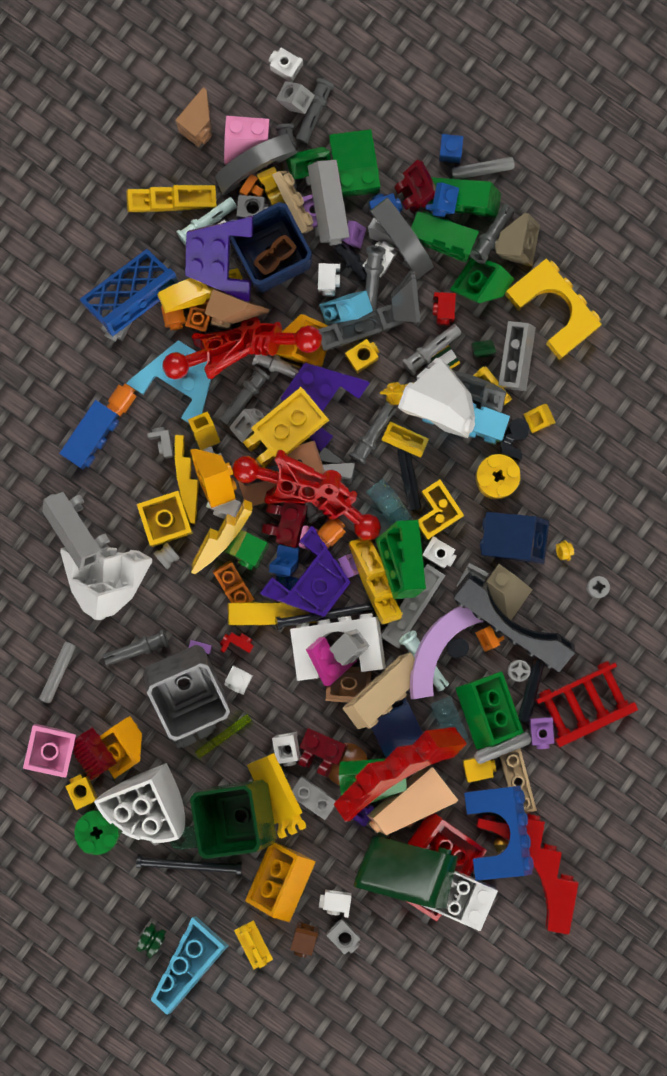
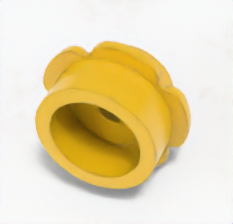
[556,540,574,561]

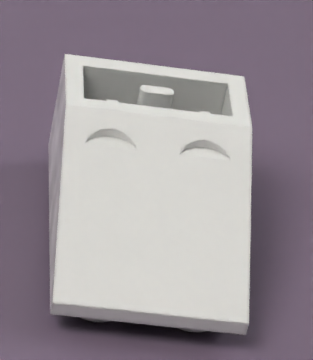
[421,871,498,931]

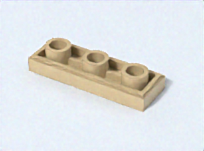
[272,171,313,234]
[500,748,537,813]

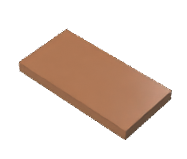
[238,440,325,506]

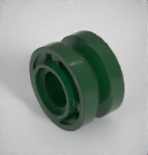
[136,923,167,958]

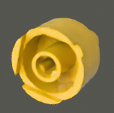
[475,454,520,499]

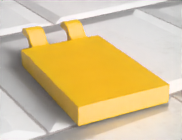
[243,387,329,468]
[247,753,306,839]

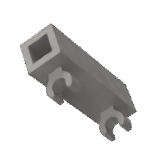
[306,160,349,246]
[42,492,110,570]

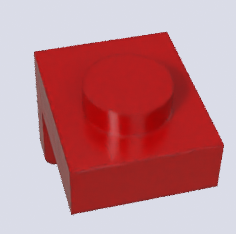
[219,632,254,653]

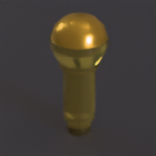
[494,837,509,855]

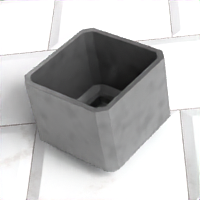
[143,645,230,741]

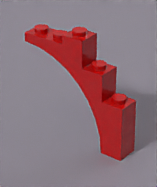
[333,727,467,822]
[476,814,579,935]

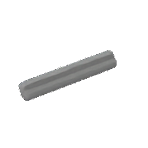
[451,157,515,179]
[40,642,76,703]
[474,732,531,764]

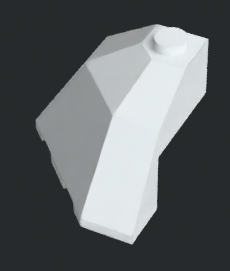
[398,358,475,438]
[61,547,152,620]

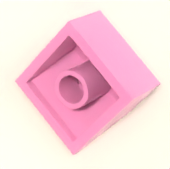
[224,116,270,168]
[23,724,76,778]

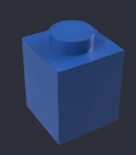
[439,134,463,163]

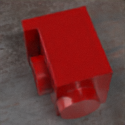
[432,292,456,325]

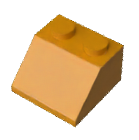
[190,449,237,508]

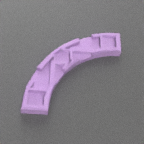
[410,606,483,699]

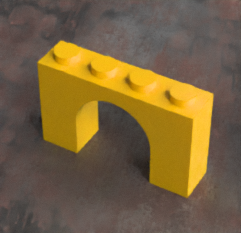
[505,258,602,360]

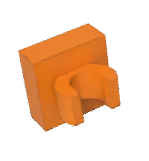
[239,174,264,197]
[475,626,504,652]

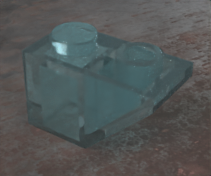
[366,479,413,526]

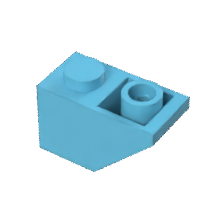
[319,291,373,325]

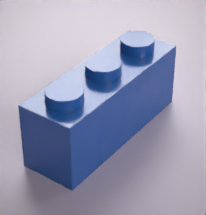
[59,400,119,470]

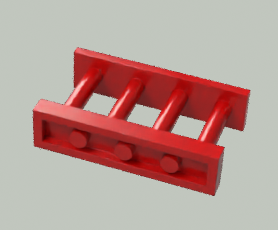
[535,661,638,748]

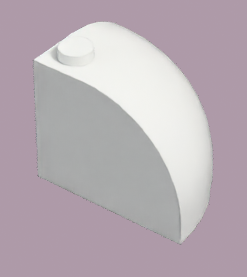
[94,763,185,843]

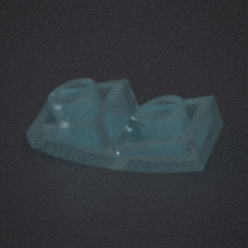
[430,696,468,740]

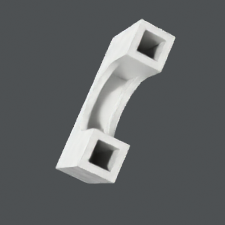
[290,613,386,681]

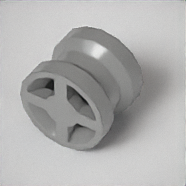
[154,542,180,569]
[586,576,610,598]
[507,660,530,682]

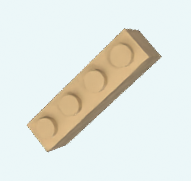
[343,652,415,729]

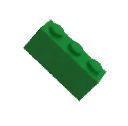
[455,671,524,750]

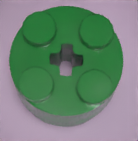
[74,809,121,855]

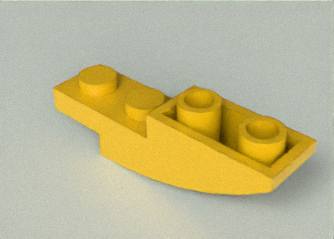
[157,268,243,313]

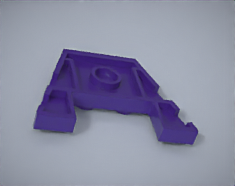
[185,216,254,301]
[281,362,370,451]
[259,526,350,617]

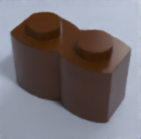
[254,235,297,279]

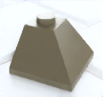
[495,213,540,267]
[485,564,533,620]

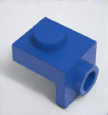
[425,183,459,217]
[369,193,403,214]
[269,544,300,577]

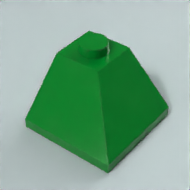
[450,257,514,303]

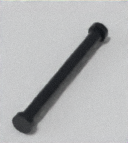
[275,603,376,630]
[136,855,242,875]

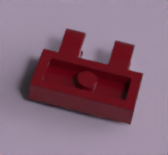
[394,160,436,213]
[262,502,308,548]
[298,728,348,777]

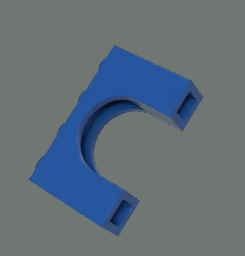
[464,786,534,881]

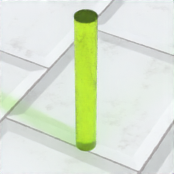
[195,714,252,759]

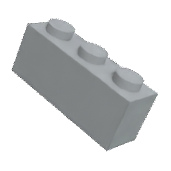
[499,321,536,391]

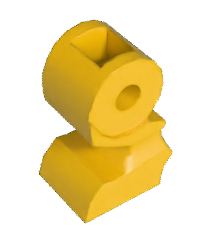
[257,167,286,206]

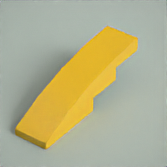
[126,185,217,212]
[175,435,199,524]
[191,499,252,574]
[349,539,403,625]
[228,601,317,625]

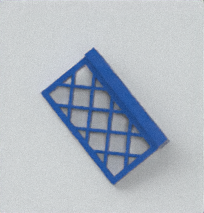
[80,249,179,337]

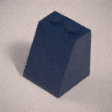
[480,512,549,564]
[372,698,423,758]

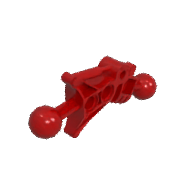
[162,317,322,380]
[232,450,381,541]

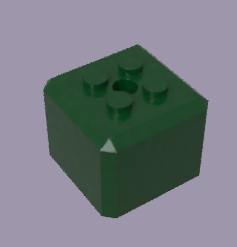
[190,780,277,859]

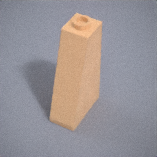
[367,766,458,835]

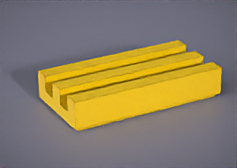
[382,422,429,458]

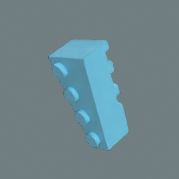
[422,403,510,445]
[151,916,229,1015]

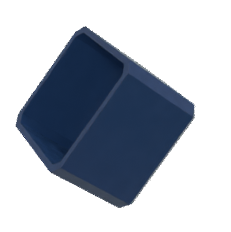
[230,202,312,293]

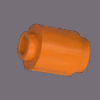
[161,306,186,331]
[106,383,137,417]
[316,518,346,549]

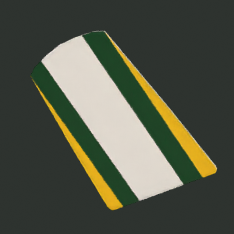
[427,345,460,369]

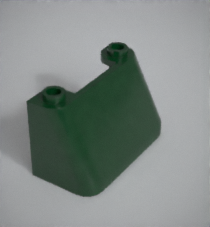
[353,832,458,908]

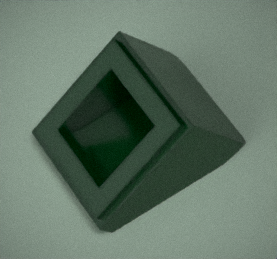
[471,340,496,359]

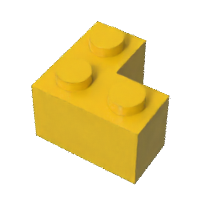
[418,480,464,541]

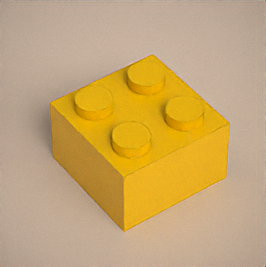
[137,491,193,547]

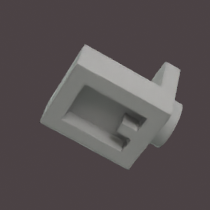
[229,408,264,443]
[147,427,174,459]

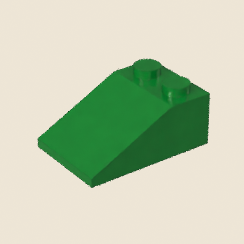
[329,129,380,197]

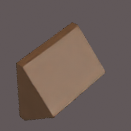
[325,667,371,703]

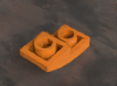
[185,299,211,332]
[212,560,254,603]

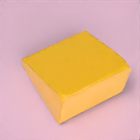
[523,404,555,433]

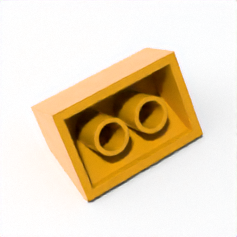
[245,842,316,922]

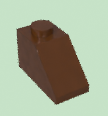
[290,921,318,958]

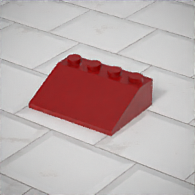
[406,813,488,921]

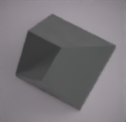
[391,271,421,322]

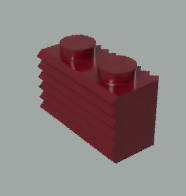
[73,727,117,780]

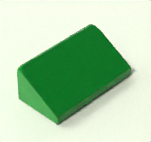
[286,147,331,180]

